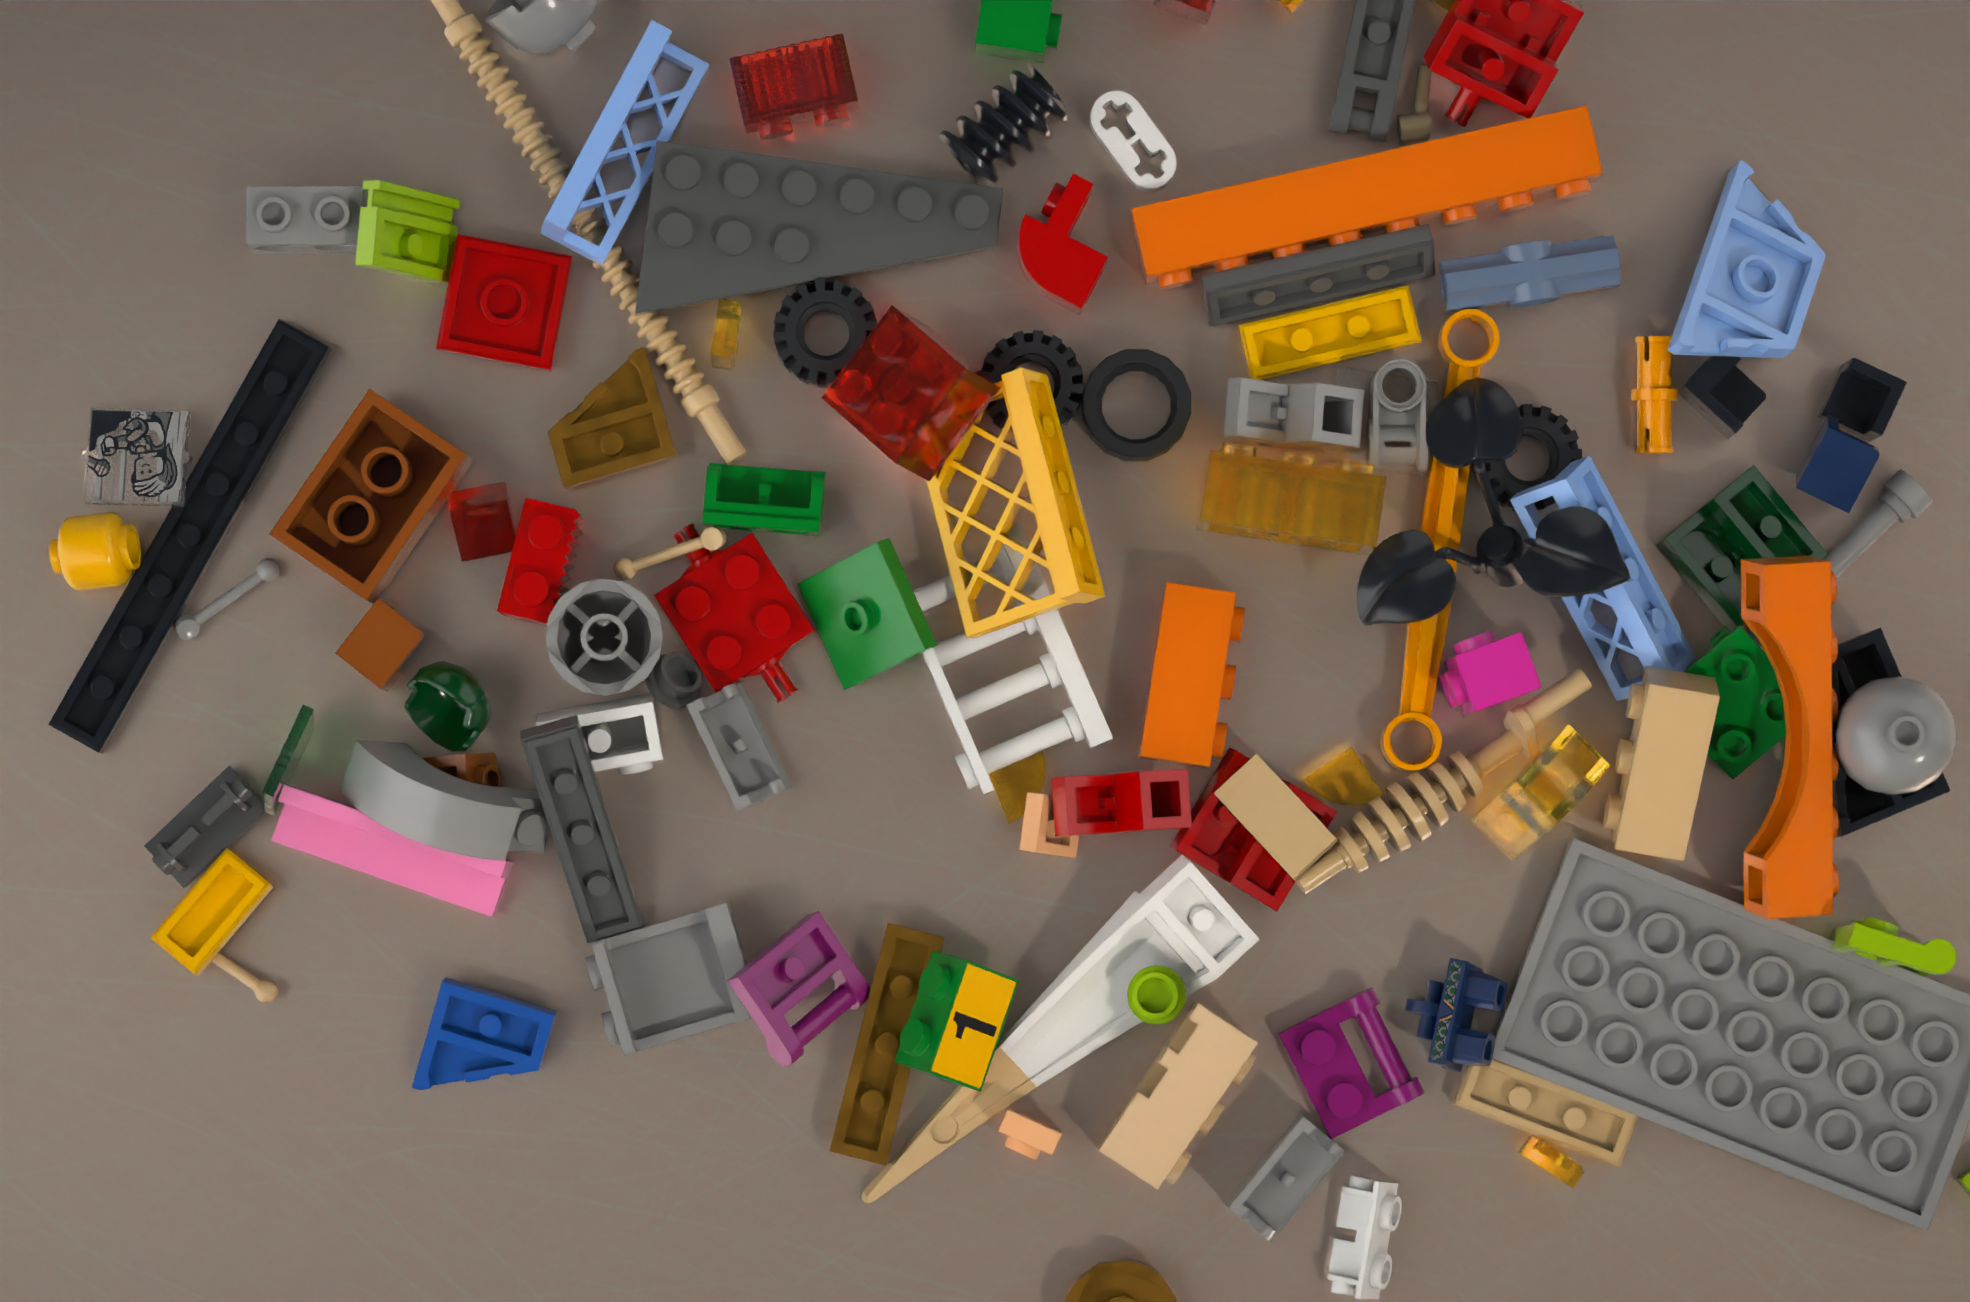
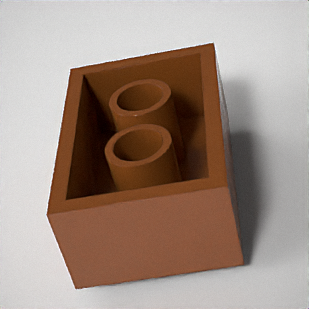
[269,388,474,604]

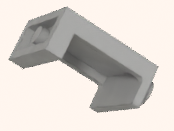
[585,902,752,1056]

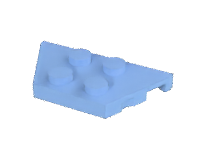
[1667,160,1826,358]

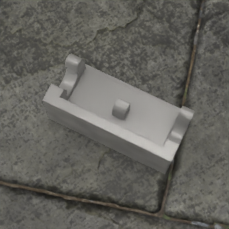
[686,682,792,812]
[1226,1114,1345,1242]

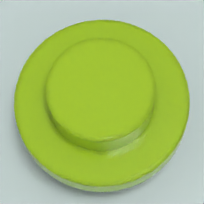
[1127,965,1187,1025]

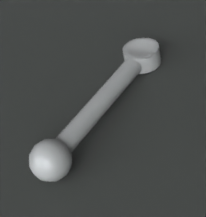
[175,558,280,640]

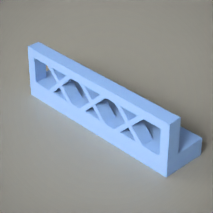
[540,20,709,266]
[1510,455,1696,702]

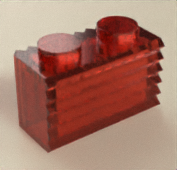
[729,33,859,140]

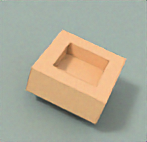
[1019,792,1079,858]
[998,1108,1062,1160]

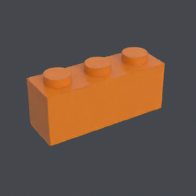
[1138,582,1245,768]

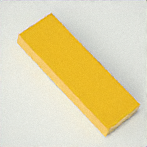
[1238,285,1422,381]

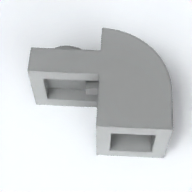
[1223,377,1364,450]

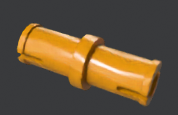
[1631,336,1678,454]

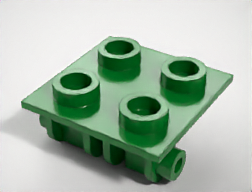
[1684,625,1786,779]

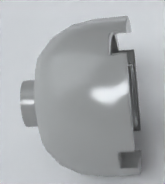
[485,0,599,54]
[545,578,663,696]
[1834,676,1957,795]

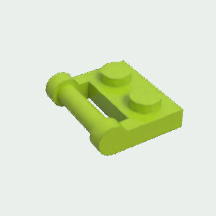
[1830,917,1957,977]

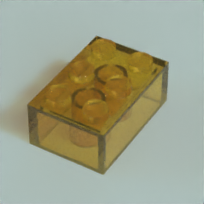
[1195,443,1386,556]

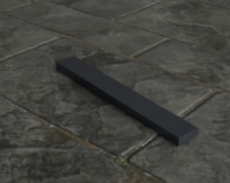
[48,319,332,754]

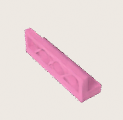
[271,785,513,917]

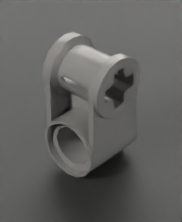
[1366,359,1429,472]

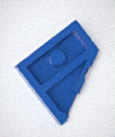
[412,977,558,1090]

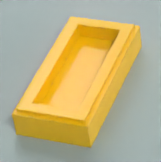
[150,848,273,977]

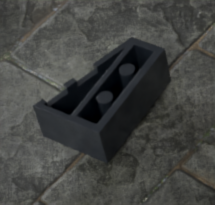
[1832,628,1951,837]

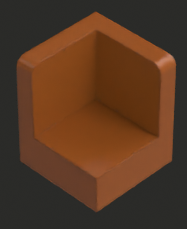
[335,598,424,692]

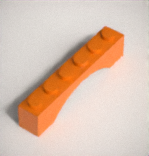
[1741,556,1839,919]

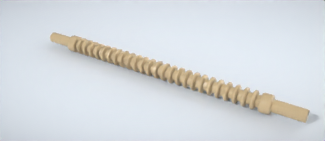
[431,0,747,465]

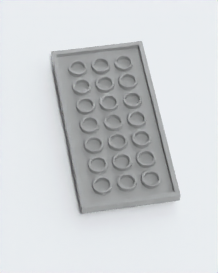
[1492,838,1970,1231]

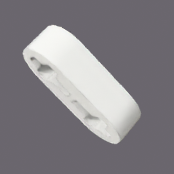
[1090,90,1177,193]

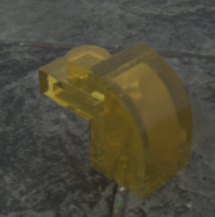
[1472,724,1610,861]

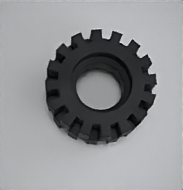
[773,278,879,388]
[979,330,1084,429]
[1473,404,1582,511]

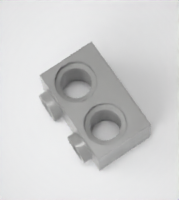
[246,186,368,254]

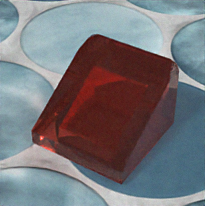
[449,482,516,562]

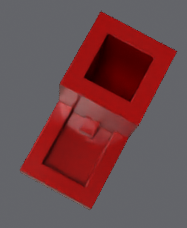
[1018,173,1108,315]
[1051,769,1192,837]

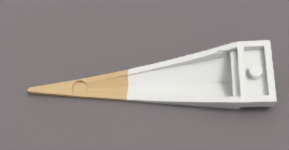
[861,854,1259,1204]

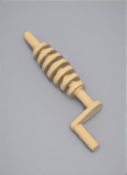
[1295,668,1592,894]

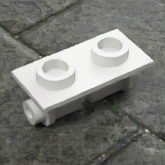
[1327,1175,1402,1299]

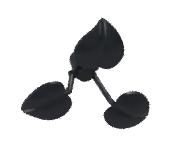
[1357,377,1630,626]

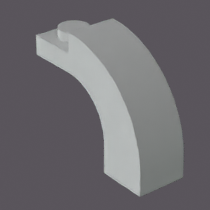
[340,740,550,861]

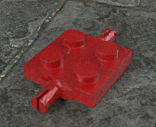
[654,523,816,703]

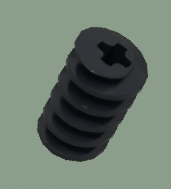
[938,62,1070,183]

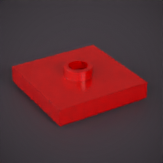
[436,234,573,372]

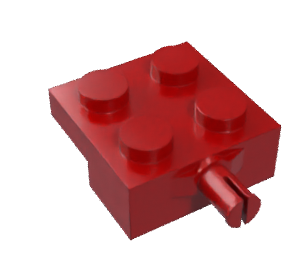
[1423,0,1584,127]

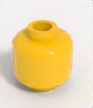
[49,512,141,591]

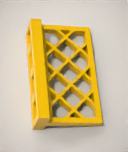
[910,367,1105,638]

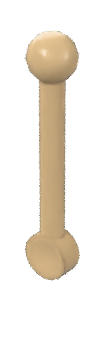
[614,526,726,580]
[211,952,278,1003]

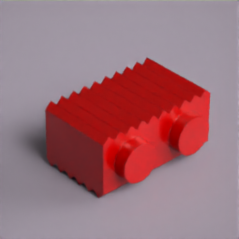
[497,498,586,626]

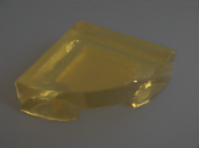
[710,298,742,371]
[1302,747,1384,805]
[989,751,1046,824]
[1518,1136,1584,1189]

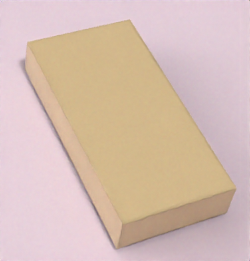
[1214,753,1338,881]

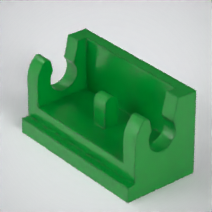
[702,463,826,537]

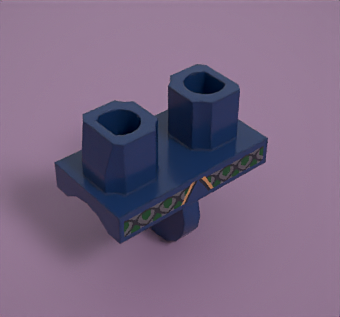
[1405,958,1508,1072]

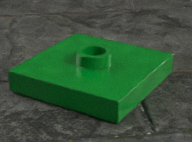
[797,538,937,690]

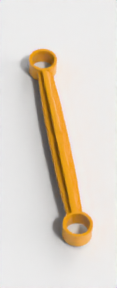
[1380,309,1500,772]

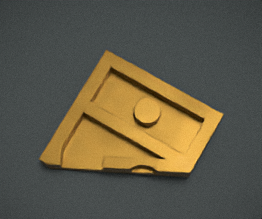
[548,347,677,489]

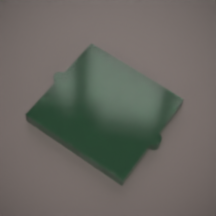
[262,705,314,816]

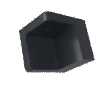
[1678,356,1766,439]
[1818,358,1907,442]

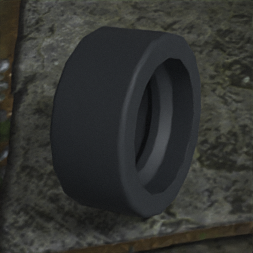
[1082,349,1191,461]

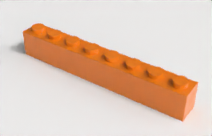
[1130,105,1603,290]

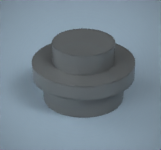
[645,652,702,709]

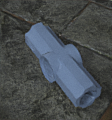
[1439,235,1621,312]

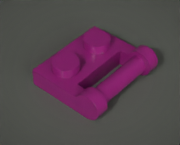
[727,911,871,1067]
[1277,987,1425,1139]

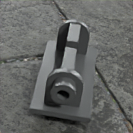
[144,766,270,888]

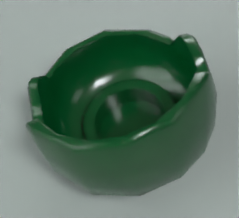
[404,661,491,752]

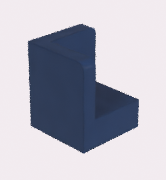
[1796,414,1880,513]

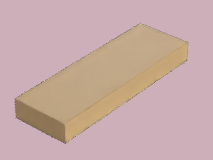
[1453,1059,1638,1167]

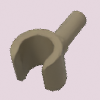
[1397,65,1432,147]

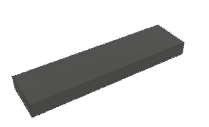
[1201,224,1435,326]
[520,715,644,943]

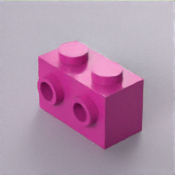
[1439,630,1542,717]

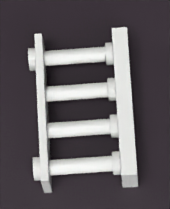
[913,523,1113,796]

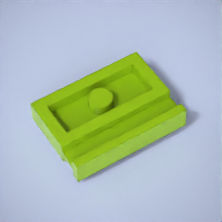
[355,180,460,283]

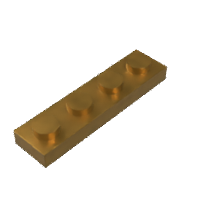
[829,923,945,1166]

